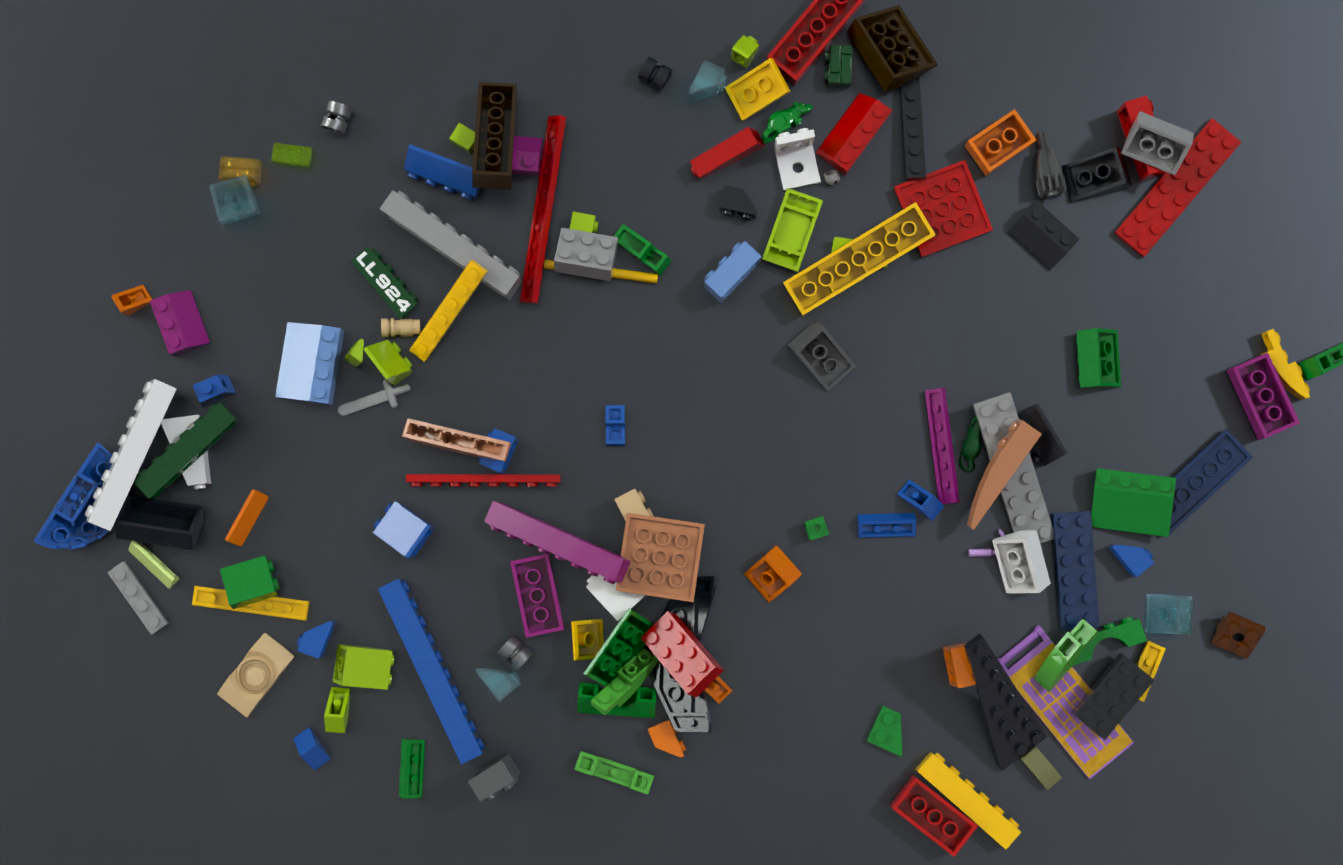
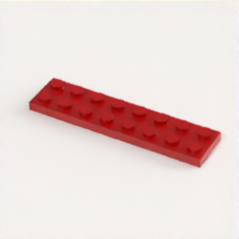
[1114,118,1241,257]

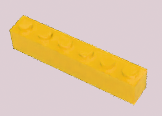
[915,752,1021,850]

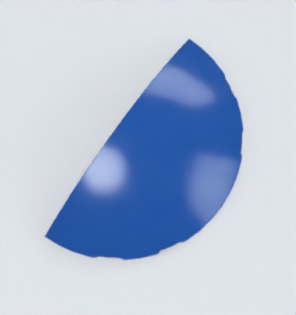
[33,442,114,549]

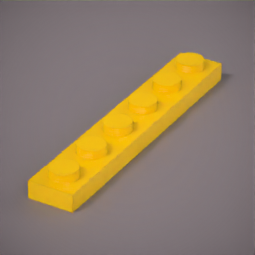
[409,260,488,362]

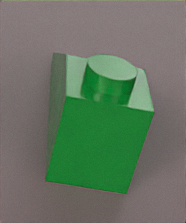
[1298,342,1343,380]

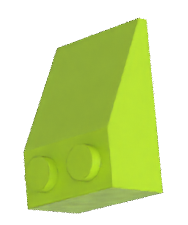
[364,340,413,385]

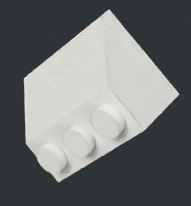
[992,530,1051,593]

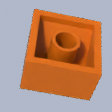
[744,545,802,603]

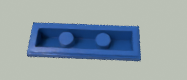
[857,513,916,538]

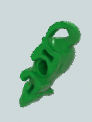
[761,102,813,144]

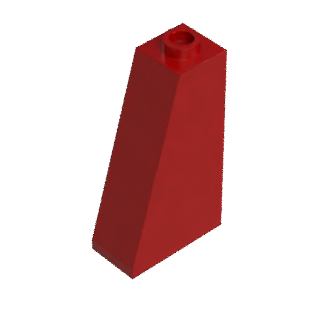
[690,126,765,179]

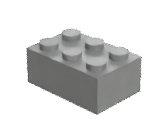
[554,228,618,281]

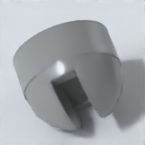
[824,169,840,185]

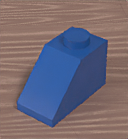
[898,479,944,521]
[1108,545,1155,577]
[297,621,336,659]

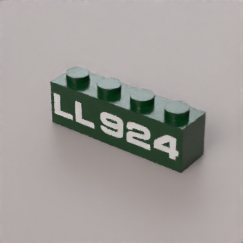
[351,246,419,319]

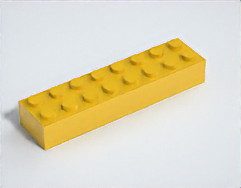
[783,202,935,316]

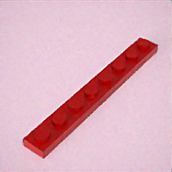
[406,474,561,487]

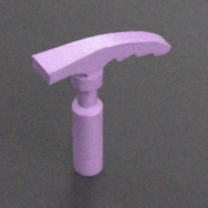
[969,529,1005,557]

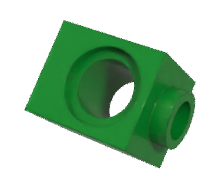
[803,516,829,541]

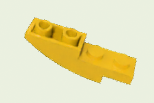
[1261,329,1310,400]

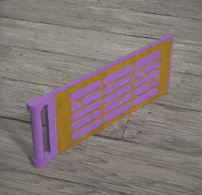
[997,625,1134,779]

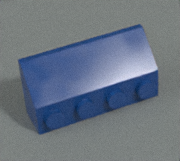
[404,144,481,200]

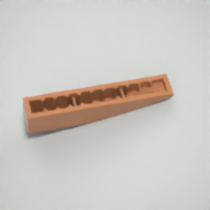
[402,418,511,462]
[967,419,1042,530]

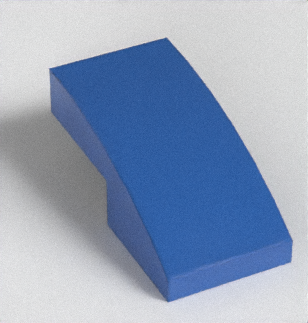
[605,405,625,446]

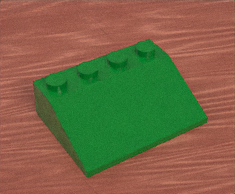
[1091,468,1176,537]
[583,608,654,686]

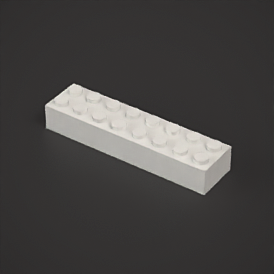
[85,379,176,531]

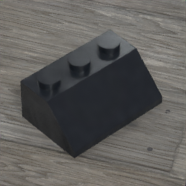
[1008,201,1080,270]
[1017,403,1068,467]

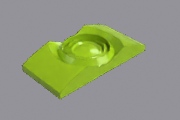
[762,188,823,272]

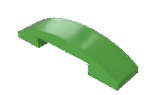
[574,751,654,795]

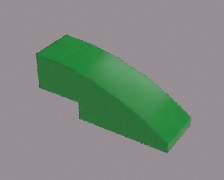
[613,224,672,276]

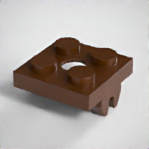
[1211,611,1266,659]

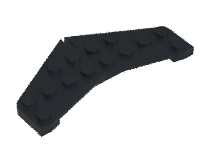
[644,576,717,733]

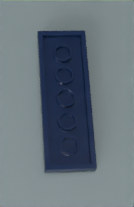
[1169,429,1253,535]
[1051,511,1100,629]

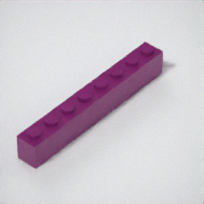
[484,501,631,584]

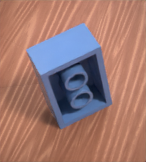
[704,241,762,303]

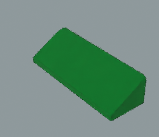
[399,739,425,799]

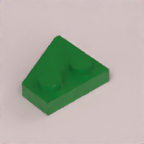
[866,705,902,757]

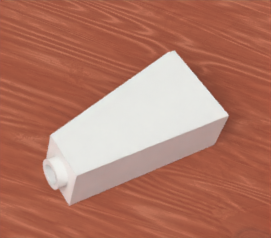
[161,415,211,489]

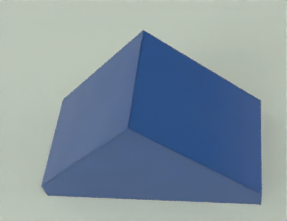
[293,727,331,770]

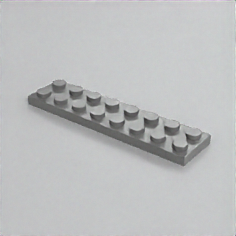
[973,392,1054,543]

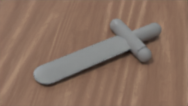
[338,379,410,416]

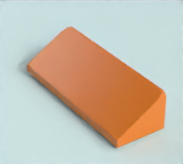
[225,489,269,546]

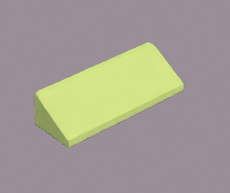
[129,541,179,589]

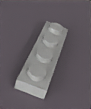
[107,561,169,635]

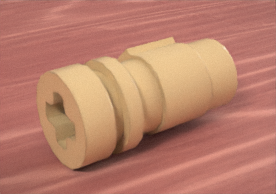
[381,318,421,337]

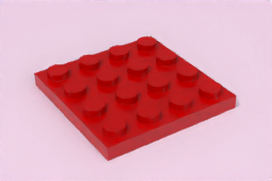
[894,160,993,258]

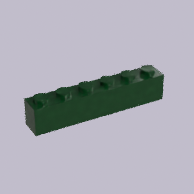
[134,402,239,500]

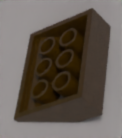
[847,5,938,92]

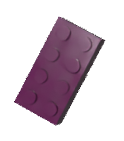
[1226,353,1300,440]
[510,554,565,638]

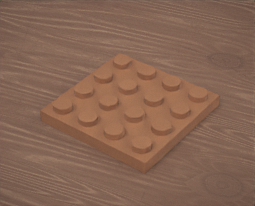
[616,513,705,602]

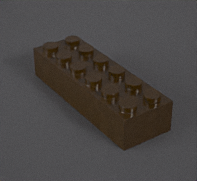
[472,82,517,190]

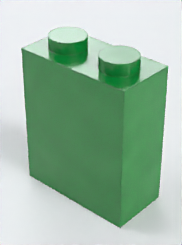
[220,556,280,609]

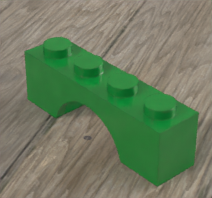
[1073,616,1147,665]
[577,683,657,718]

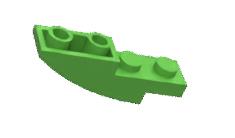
[1034,619,1099,692]
[591,648,658,715]

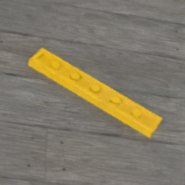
[192,586,310,621]

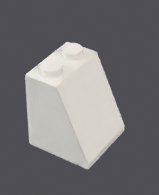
[586,575,645,621]

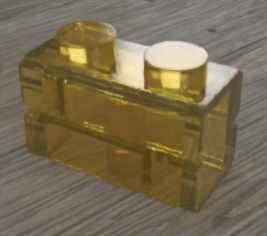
[219,156,263,187]

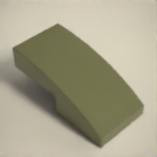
[1020,746,1062,790]

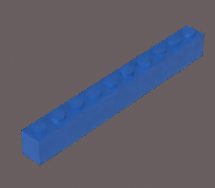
[378,579,485,764]

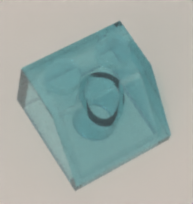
[687,60,727,104]
[209,175,261,226]
[1145,594,1193,635]
[475,666,521,701]

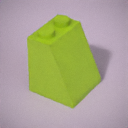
[333,644,394,690]

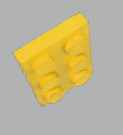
[725,58,791,121]

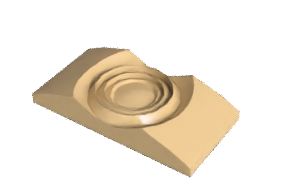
[217,633,295,718]

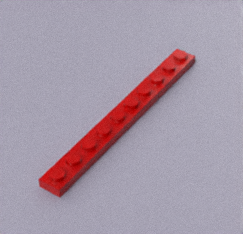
[520,115,566,303]

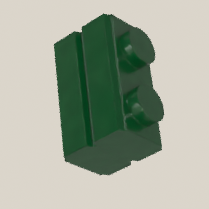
[824,45,853,88]

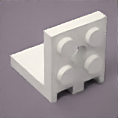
[774,128,821,191]

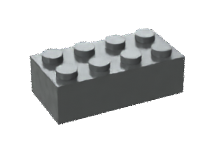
[468,753,521,802]

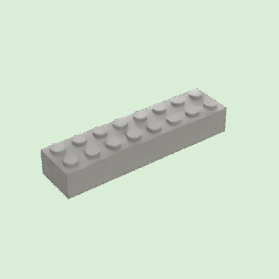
[380,190,522,301]

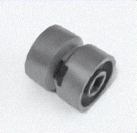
[321,101,352,135]
[497,635,534,672]

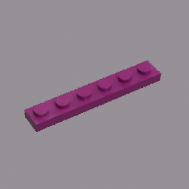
[925,388,960,504]

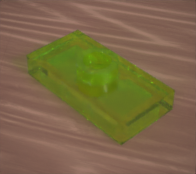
[271,142,313,167]

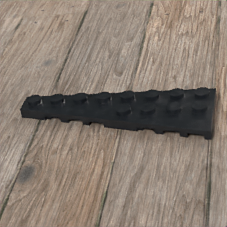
[964,633,1047,771]

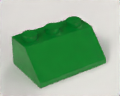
[1076,328,1121,389]

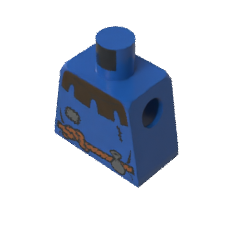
[193,375,236,407]

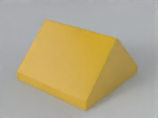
[571,619,604,660]

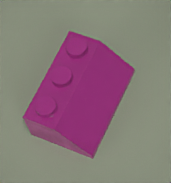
[512,136,543,176]
[150,290,210,357]

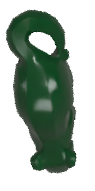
[958,415,982,472]

